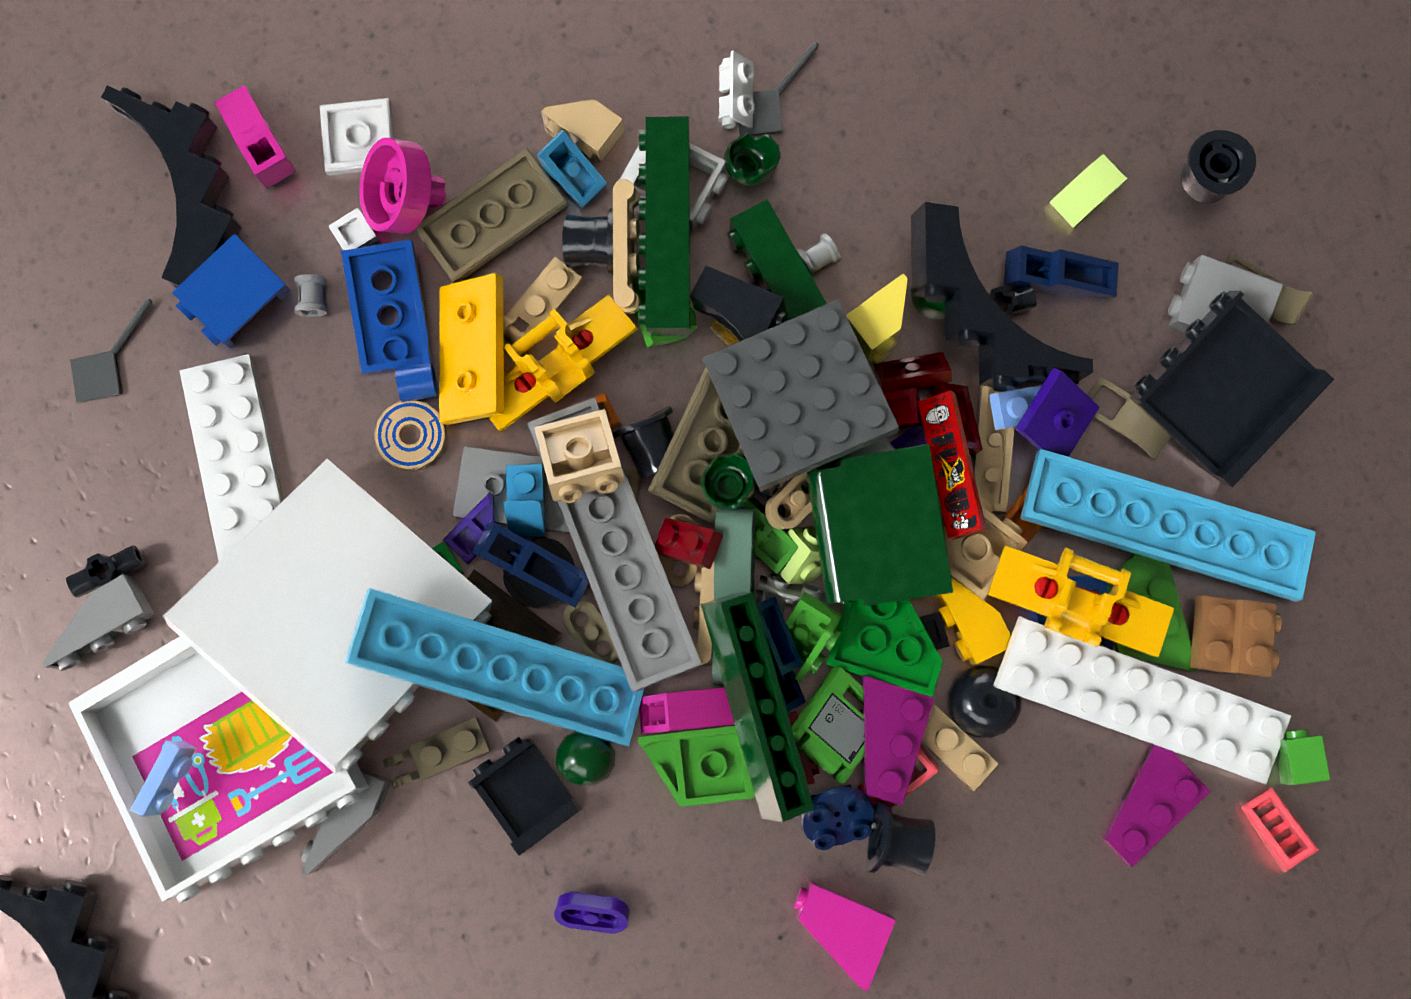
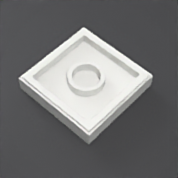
[320,98,394,176]

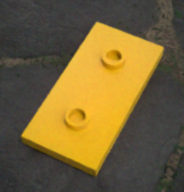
[439,273,504,425]

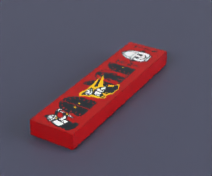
[918,390,987,540]

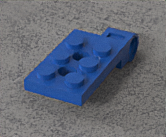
[341,239,438,402]

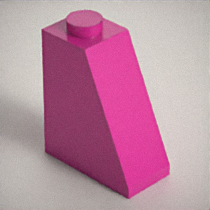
[639,688,735,734]
[793,881,896,991]

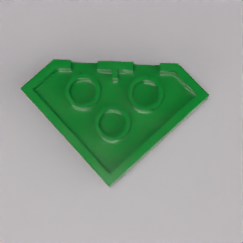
[826,599,943,697]

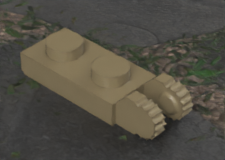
[382,717,491,789]

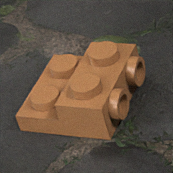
[1190,595,1282,677]

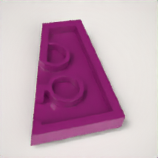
[862,675,935,806]
[1103,744,1211,867]

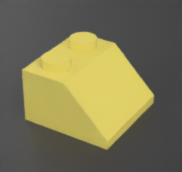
[846,274,908,364]

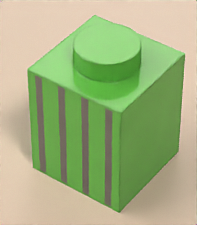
[1276,729,1330,785]

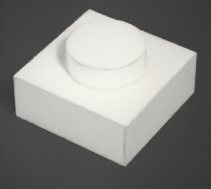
[328,208,379,250]

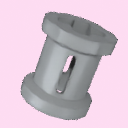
[797,233,841,278]
[294,274,327,317]

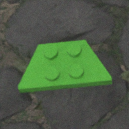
[1107,554,1198,672]
[638,726,755,807]

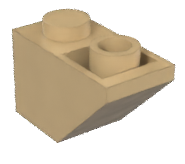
[541,99,624,163]

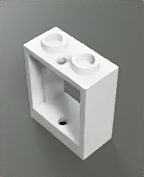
[620,143,728,232]

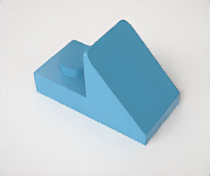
[537,130,607,207]
[504,464,546,537]

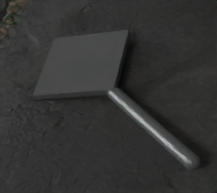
[738,42,819,136]
[70,298,152,403]

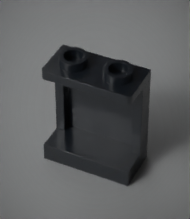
[468,737,582,856]

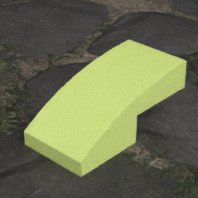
[1049,154,1128,228]

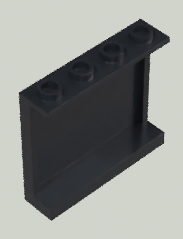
[1129,291,1335,487]

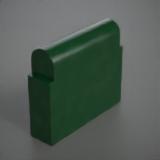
[806,444,953,606]

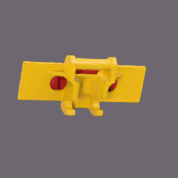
[489,294,638,433]
[987,546,1174,658]

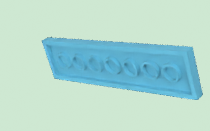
[1020,449,1316,602]
[344,588,644,746]

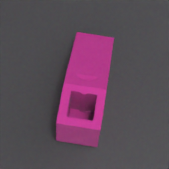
[215,85,297,189]

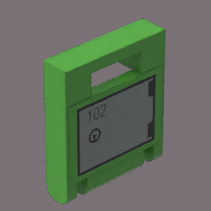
[791,667,865,784]

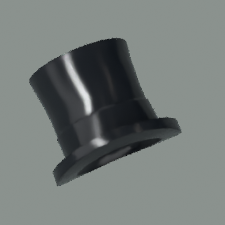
[1181,130,1256,203]
[562,208,613,275]
[612,406,674,480]
[866,802,936,875]

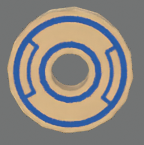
[374,400,447,471]

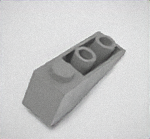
[42,574,155,671]
[301,768,392,875]

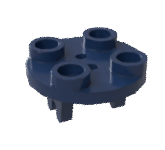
[801,784,874,850]

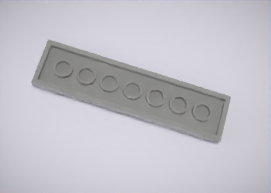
[527,397,702,693]

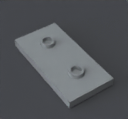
[453,446,570,534]

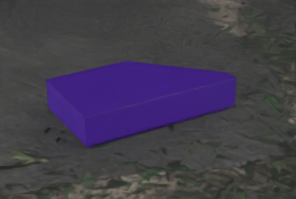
[443,492,494,565]

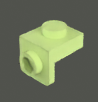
[780,527,822,584]

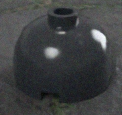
[947,665,1022,738]

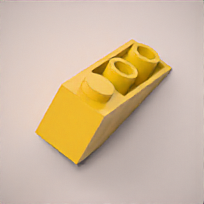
[936,577,1011,666]

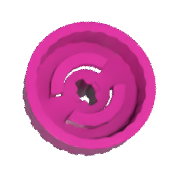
[360,138,446,234]

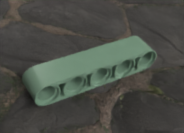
[712,508,756,685]

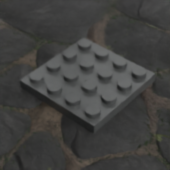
[702,300,899,492]

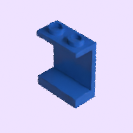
[172,233,291,348]

